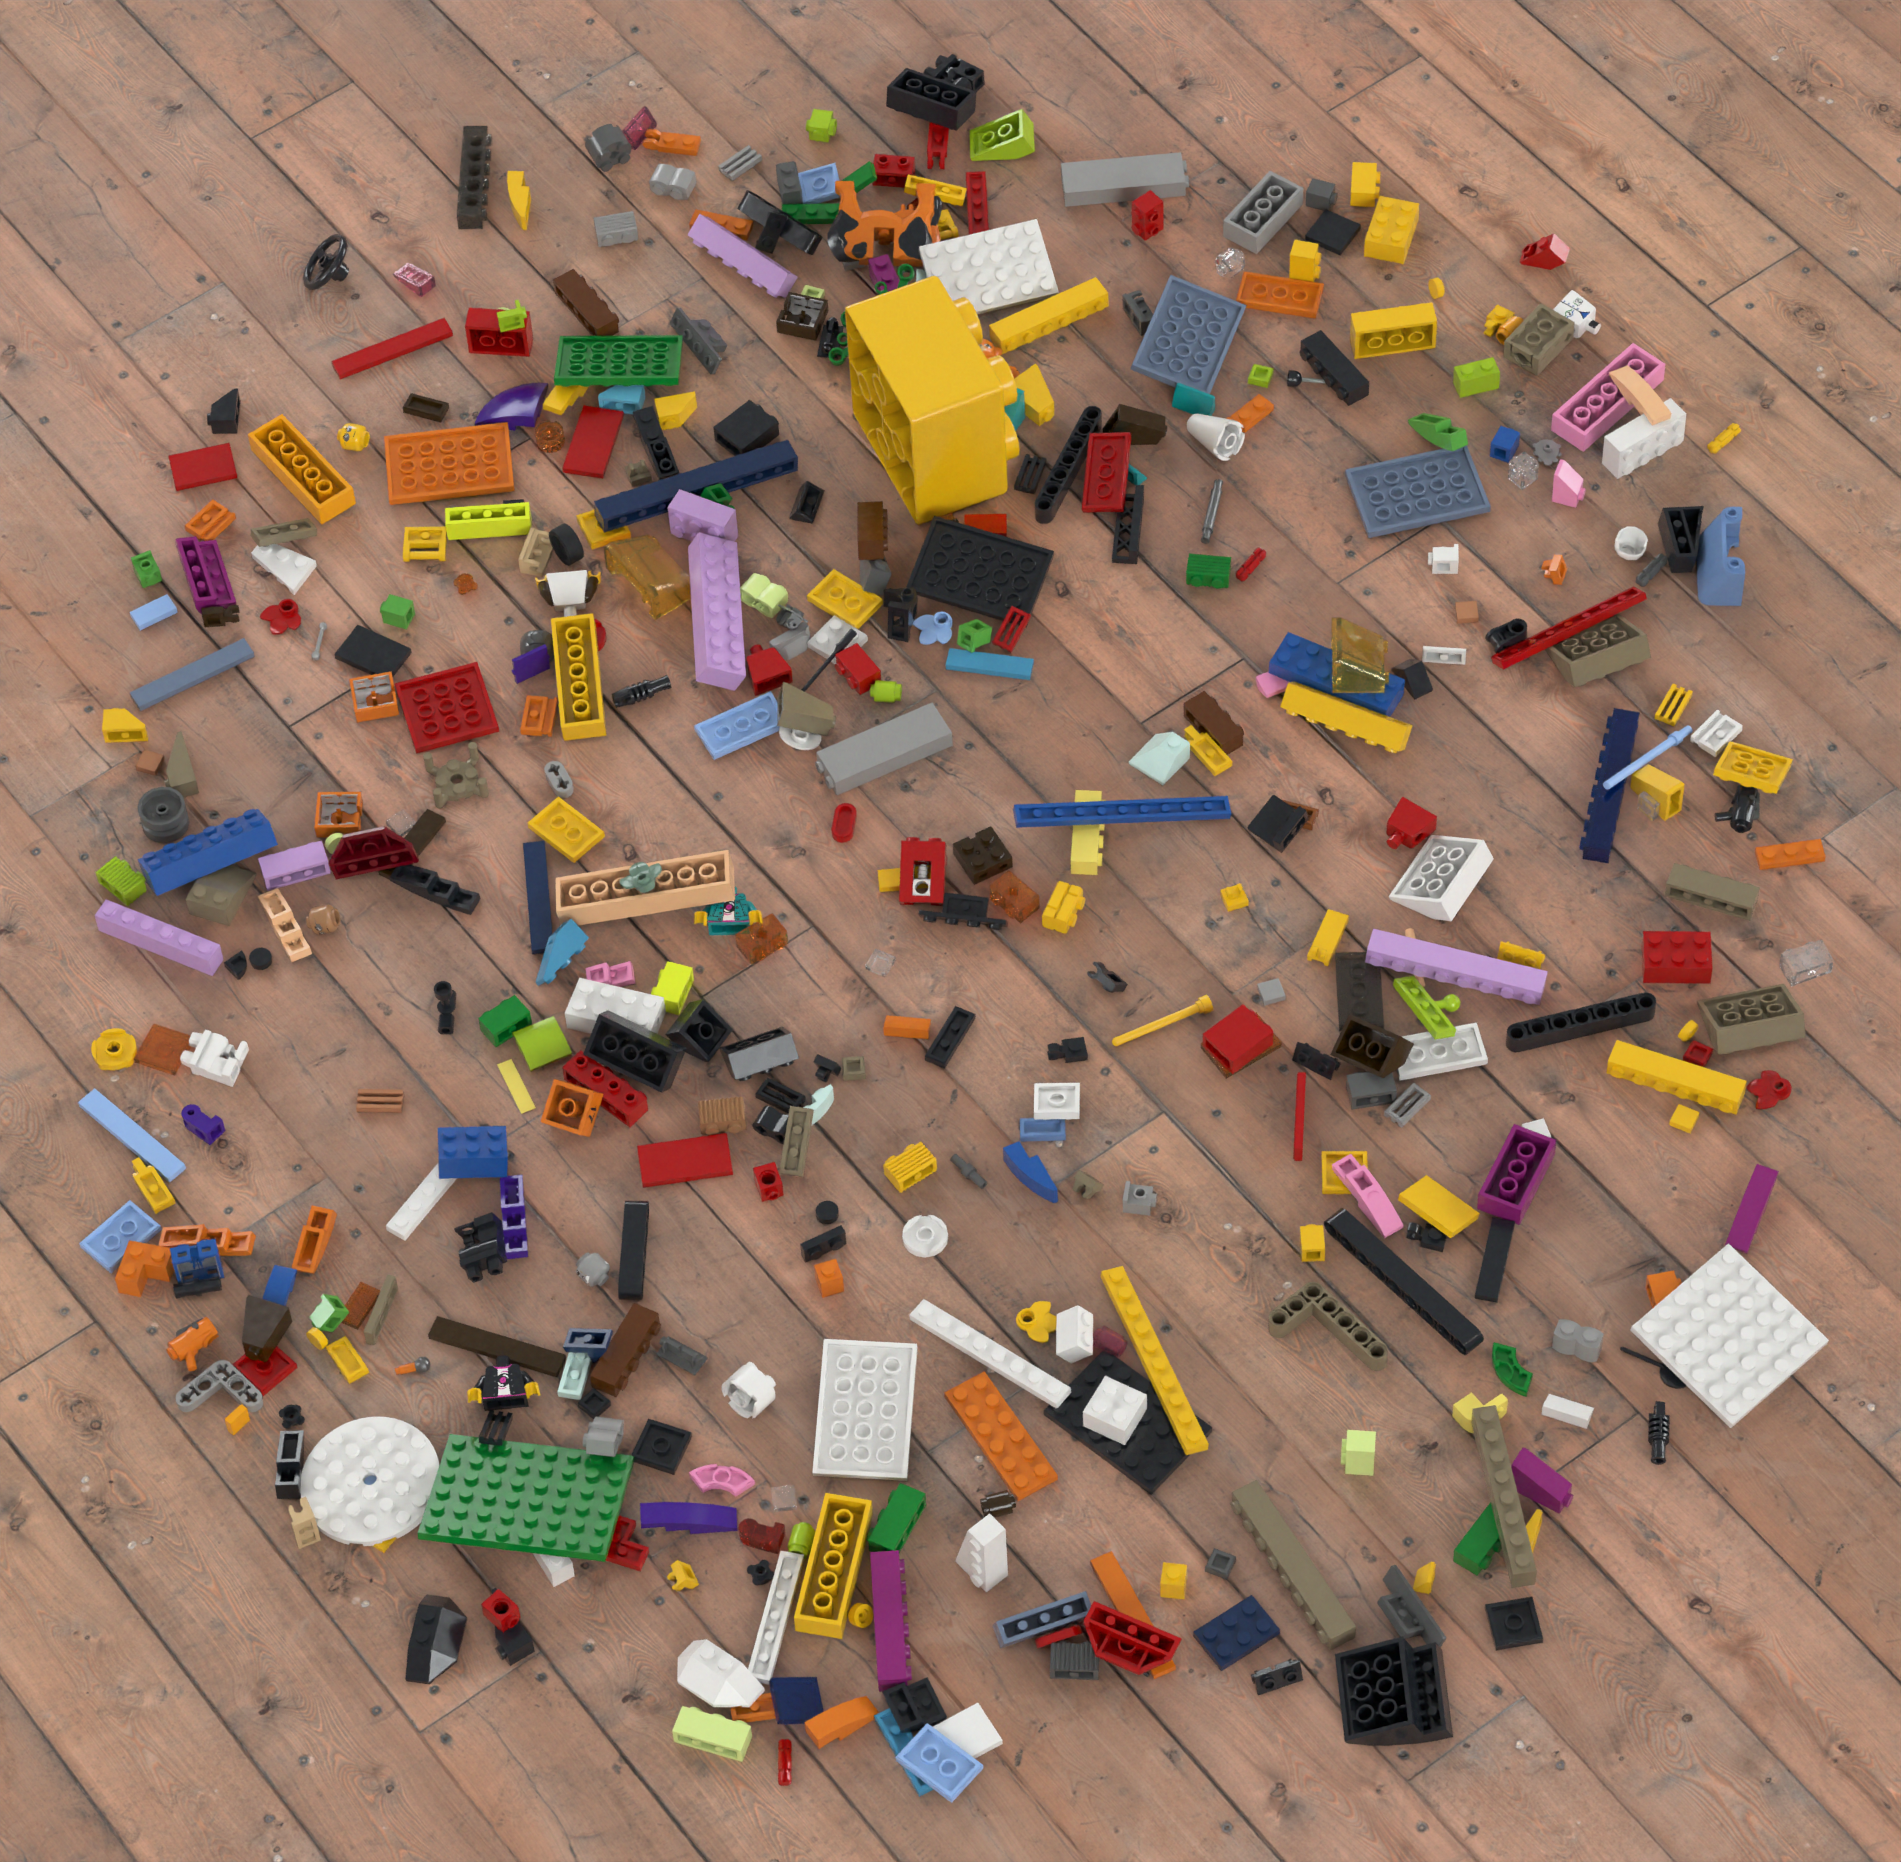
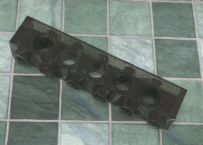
[457,126,492,229]

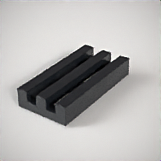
[1014,454,1046,494]
[755,1077,806,1114]
[479,1410,513,1446]

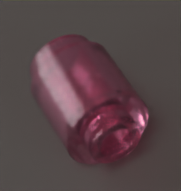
[1093,1326,1128,1357]

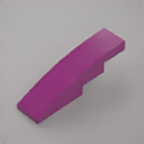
[1725,1164,1779,1254]

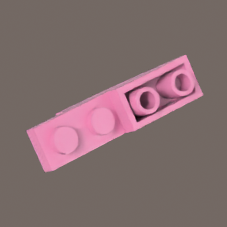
[1332,1154,1403,1239]

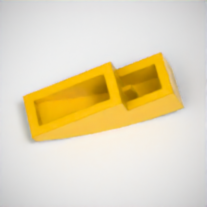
[507,171,531,230]

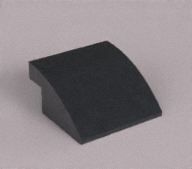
[1335,1636,1453,1746]

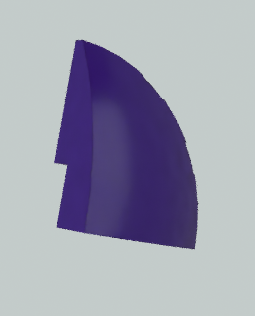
[475,383,548,431]

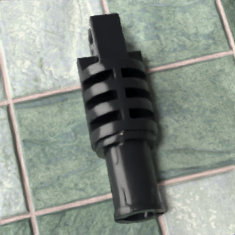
[612,675,672,708]
[1648,1401,1670,1465]

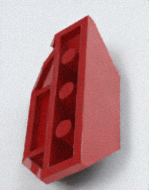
[1084,1601,1182,1675]

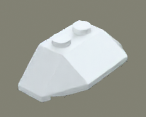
[677,1639,765,1707]

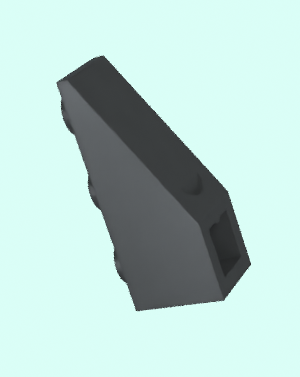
[860,556,892,596]

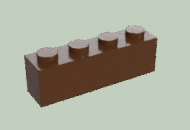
[553,269,619,336]
[857,501,888,560]
[590,1303,661,1397]

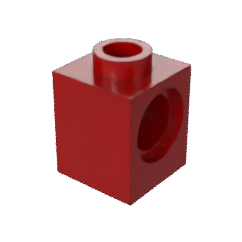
[753,1162,784,1202]
[481,1589,521,1633]

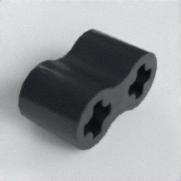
[752,1106,788,1144]

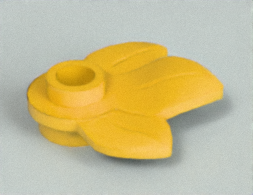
[1016,1301,1057,1343]

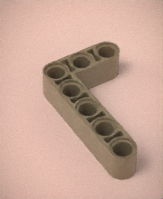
[1268,1281,1388,1371]

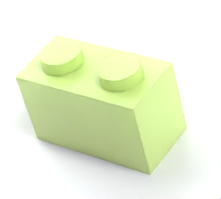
[1341,1430,1376,1476]

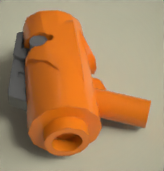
[166,1317,219,1371]

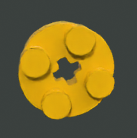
[91,1028,137,1070]

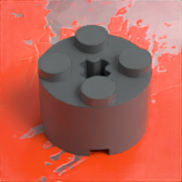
[585,124,632,172]

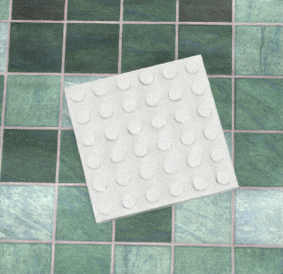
[1630,1243,1829,1428]

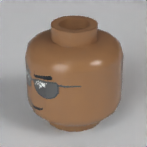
[306,904,341,935]

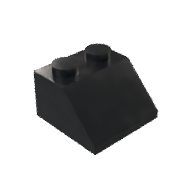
[665,999,733,1062]

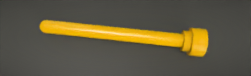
[1112,994,1214,1046]

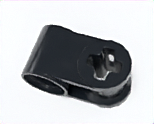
[1485,618,1527,654]

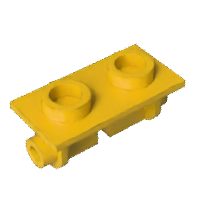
[1497,941,1545,969]

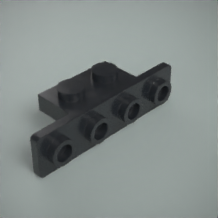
[918,893,1008,930]

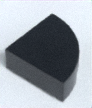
[224,950,247,980]

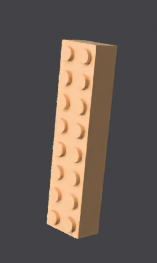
[556,850,735,925]

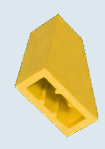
[1014,364,1054,426]
[1630,764,1685,821]

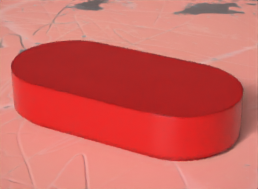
[831,803,857,843]
[1035,1625,1082,1649]

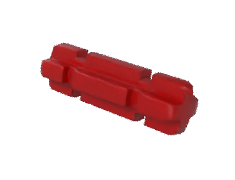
[1235,547,1266,582]
[778,1739,792,1786]

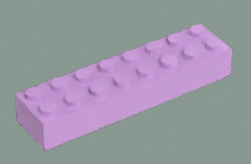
[688,532,746,691]

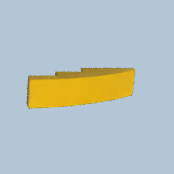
[543,385,589,416]

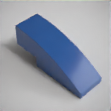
[1003,1141,1058,1203]

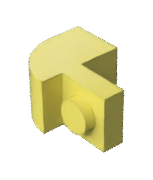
[1452,1392,1508,1434]

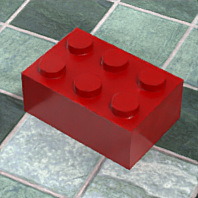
[465,308,533,357]
[1641,931,1713,984]

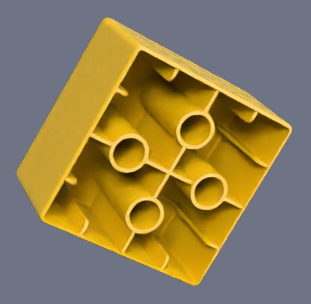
[845,276,1020,525]

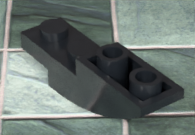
[633,406,679,480]

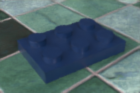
[1193,1595,1280,1671]

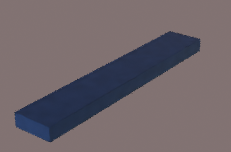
[523,841,553,954]

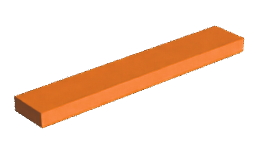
[1090,1551,1176,1679]

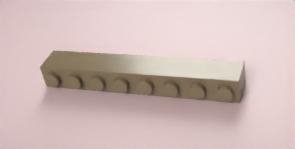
[1471,1405,1537,1588]
[1230,1480,1356,1650]

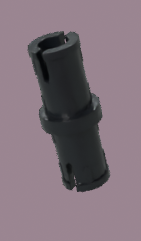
[173,1276,222,1299]

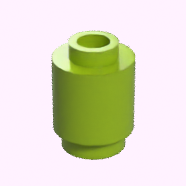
[870,680,902,703]
[787,1522,816,1559]

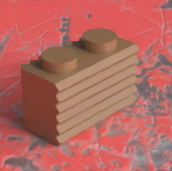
[698,1096,747,1135]

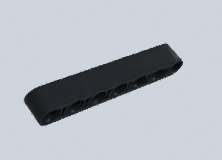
[1034,406,1102,524]
[1506,992,1656,1053]

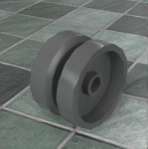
[137,787,190,843]

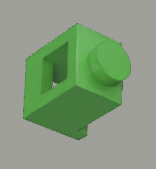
[131,550,162,588]
[957,619,992,653]
[309,1294,349,1332]

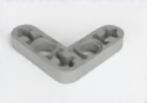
[175,1360,263,1412]

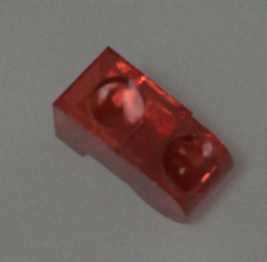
[738,1518,786,1554]

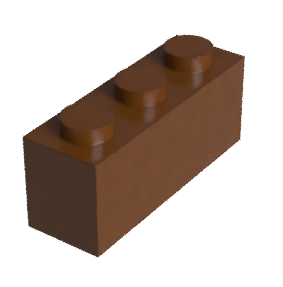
[1184,691,1244,755]

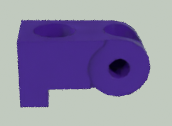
[181,1104,226,1145]

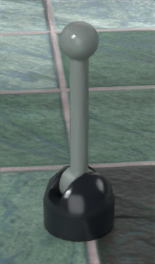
[1287,370,1325,387]

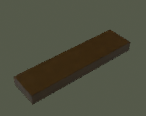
[378,809,446,880]

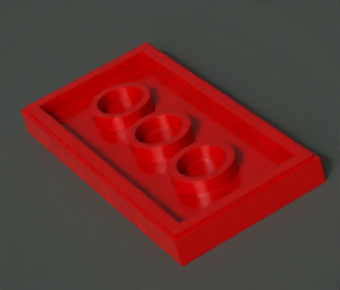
[562,405,624,479]
[1081,432,1132,513]
[637,1133,733,1188]

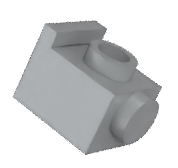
[1123,1181,1157,1216]

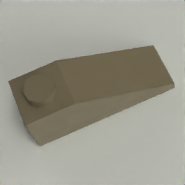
[164,731,199,797]

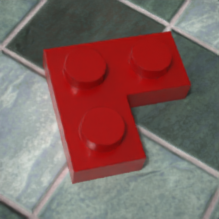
[606,1515,649,1572]

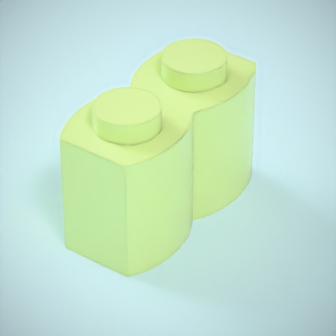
[740,573,788,618]

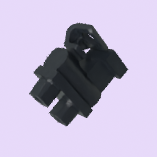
[924,54,985,92]
[454,1212,507,1283]

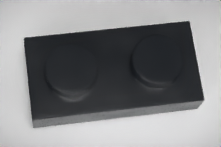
[800,1225,847,1263]

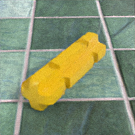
[1707,423,1741,454]

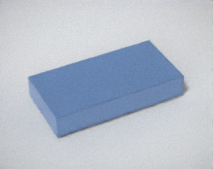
[1020,1118,1066,1142]

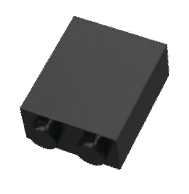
[713,400,779,456]

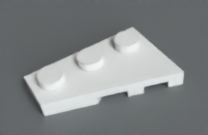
[251,544,317,595]

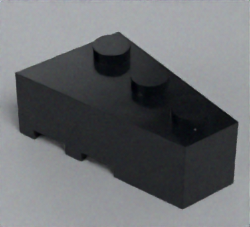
[1658,506,1704,573]

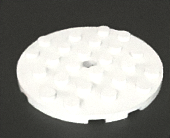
[300,1417,440,1546]

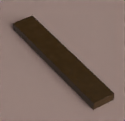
[428,1316,566,1377]

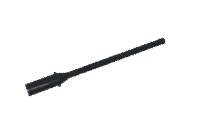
[801,629,857,692]

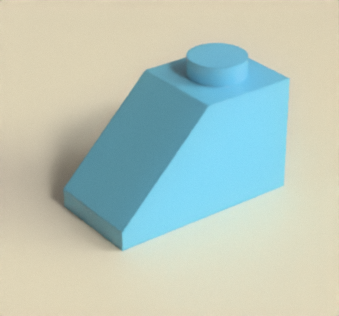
[598,385,646,415]

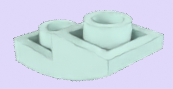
[803,1084,834,1126]

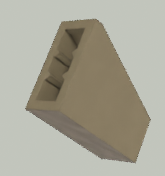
[777,682,836,736]

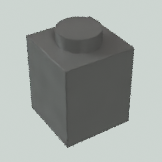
[1306,178,1338,211]

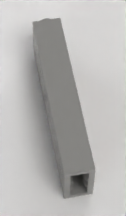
[1061,152,1189,207]
[815,702,953,795]

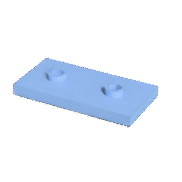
[694,691,780,760]

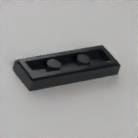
[925,1006,976,1069]

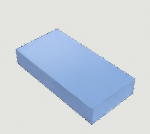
[130,594,178,631]

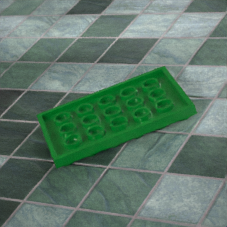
[554,335,683,387]

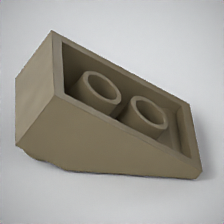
[186,865,256,926]

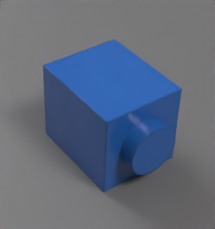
[1490,426,1520,463]

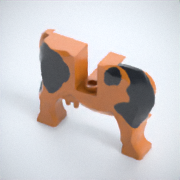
[827,181,942,267]

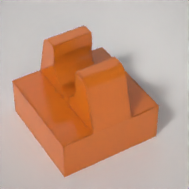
[1541,554,1567,585]

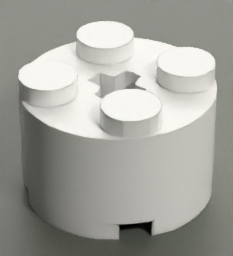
[722,1362,776,1419]

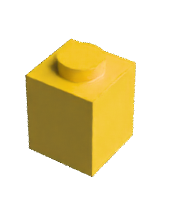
[1300,1224,1325,1262]
[1160,1562,1187,1600]

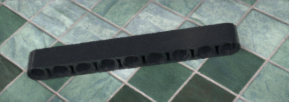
[1324,1208,1484,1355]

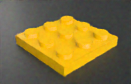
[1713,741,1793,794]

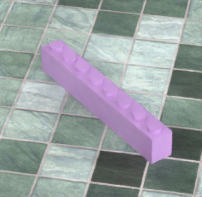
[1365,929,1548,1005]

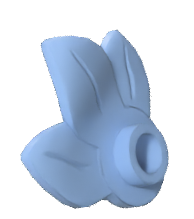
[913,611,953,645]

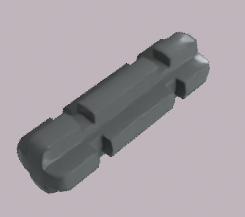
[1635,553,1668,587]

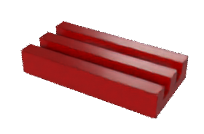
[992,606,1031,653]

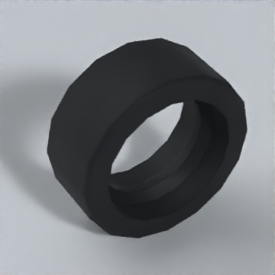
[549,523,584,566]

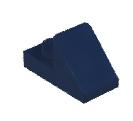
[563,1328,613,1363]

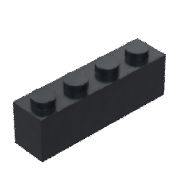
[1300,330,1369,406]

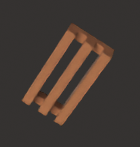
[356,1089,404,1113]

